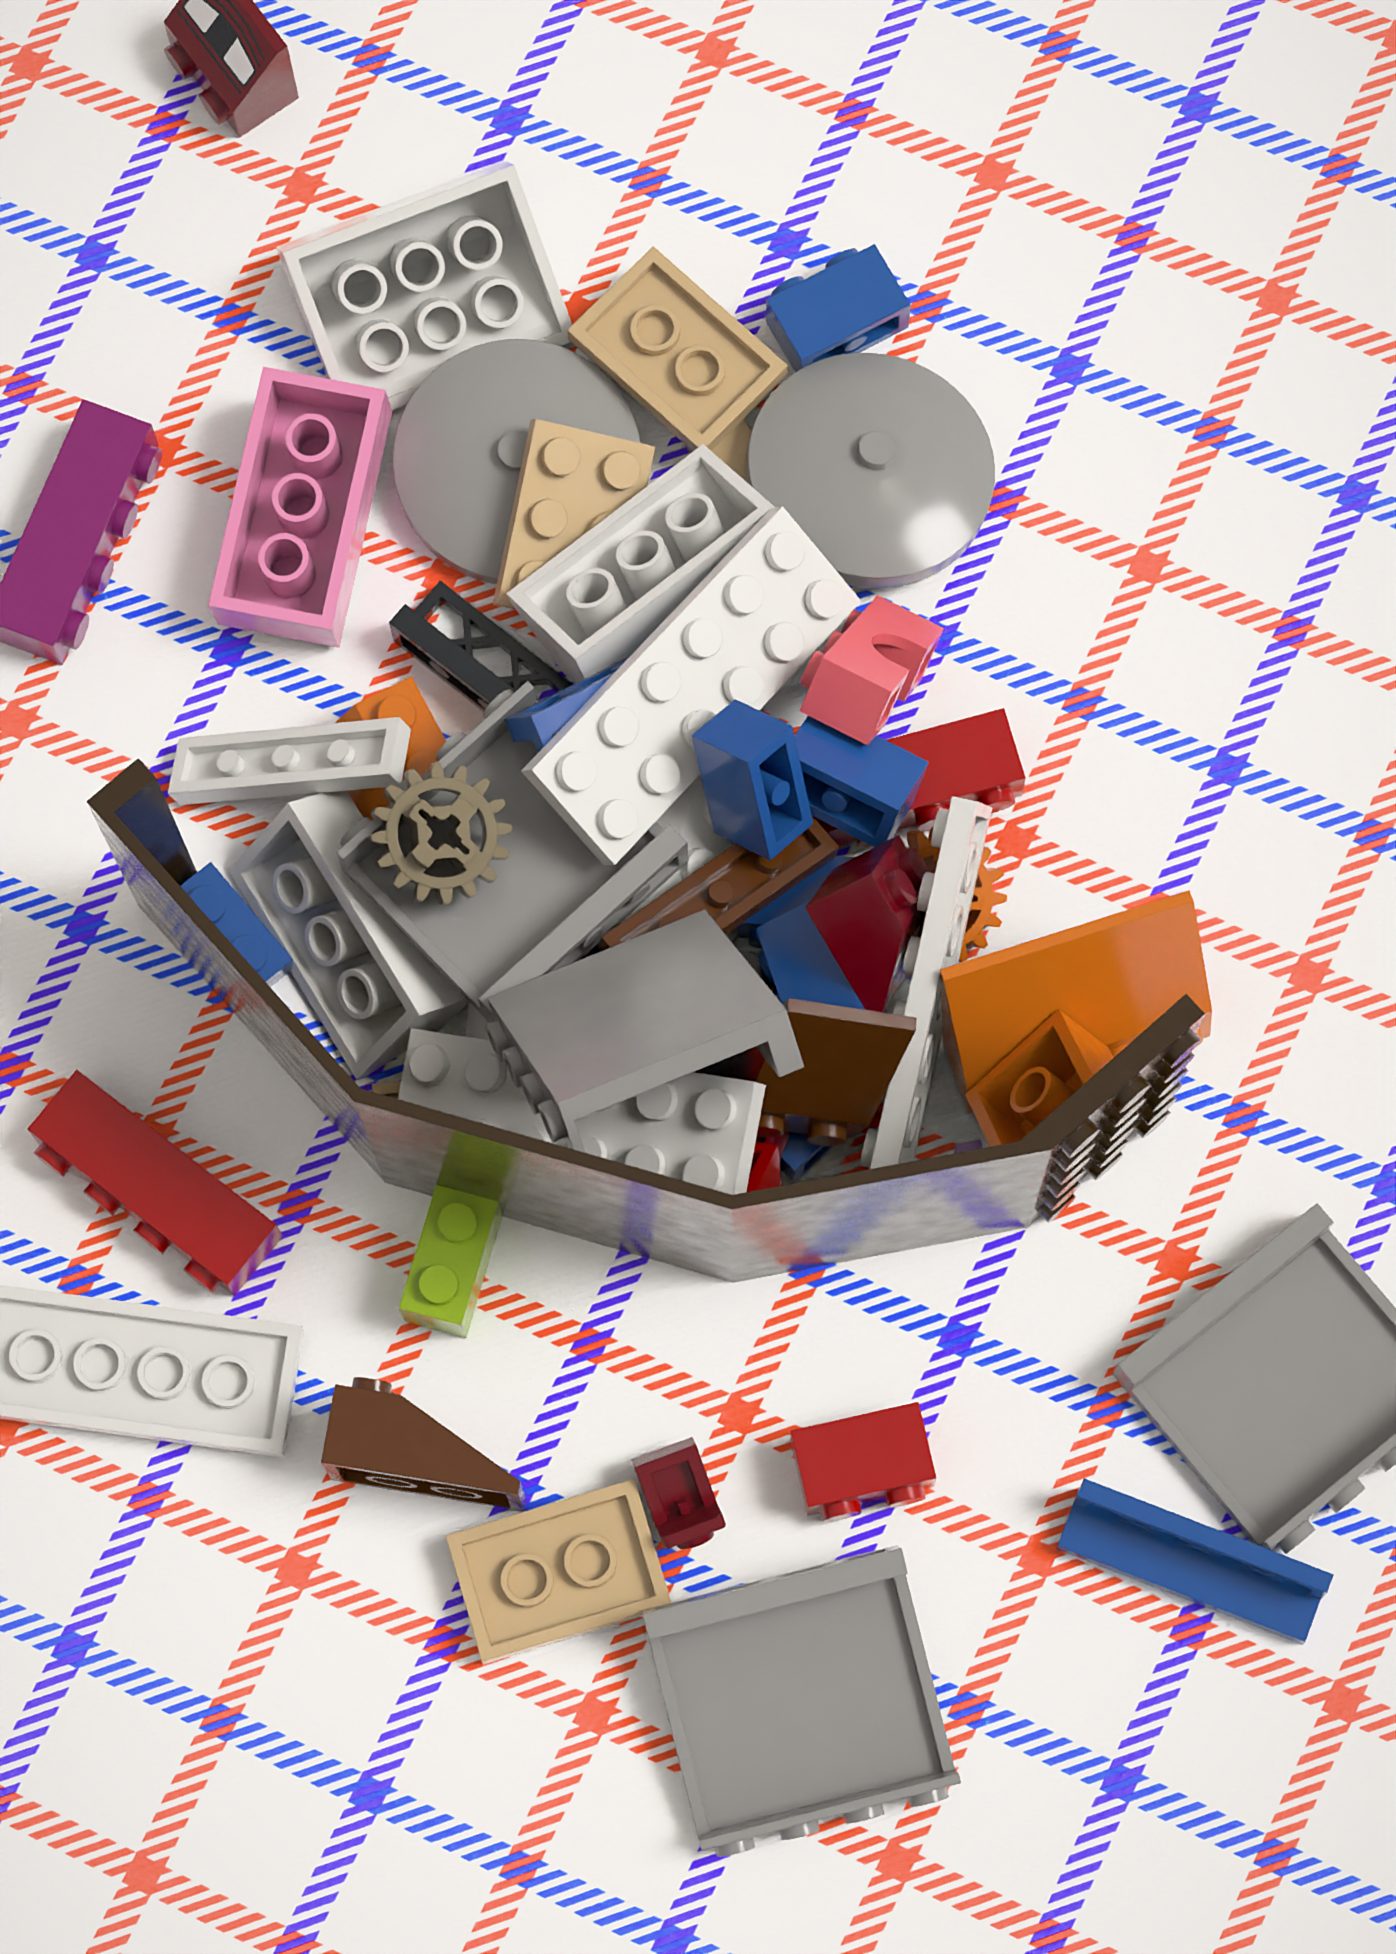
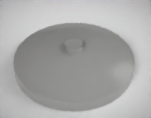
[393,339,640,584]
[745,353,995,589]

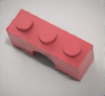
[799,595,944,746]

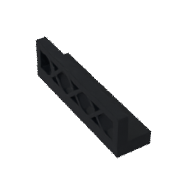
[389,581,573,712]

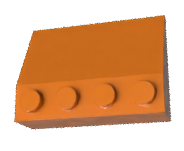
[940,890,1212,1114]

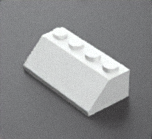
[506,444,775,683]
[229,791,469,1079]

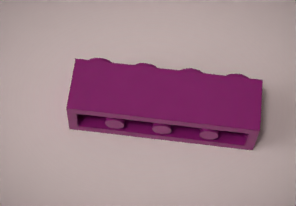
[0,399,162,665]

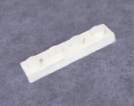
[168,717,411,805]

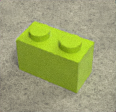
[399,1184,503,1338]

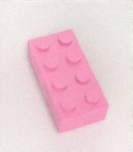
[208,367,392,648]

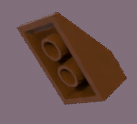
[727,998,917,1146]
[321,1377,526,1511]

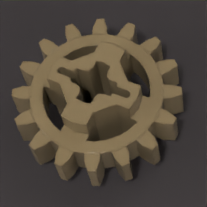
[368,762,512,905]

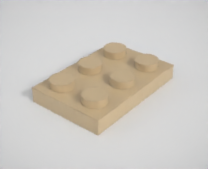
[567,246,788,451]
[492,419,655,610]
[445,1479,671,1665]

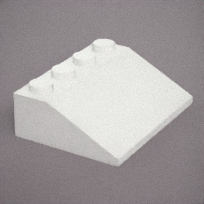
[276,160,572,410]

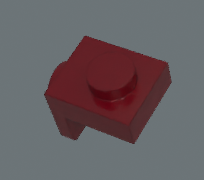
[631,1437,726,1549]

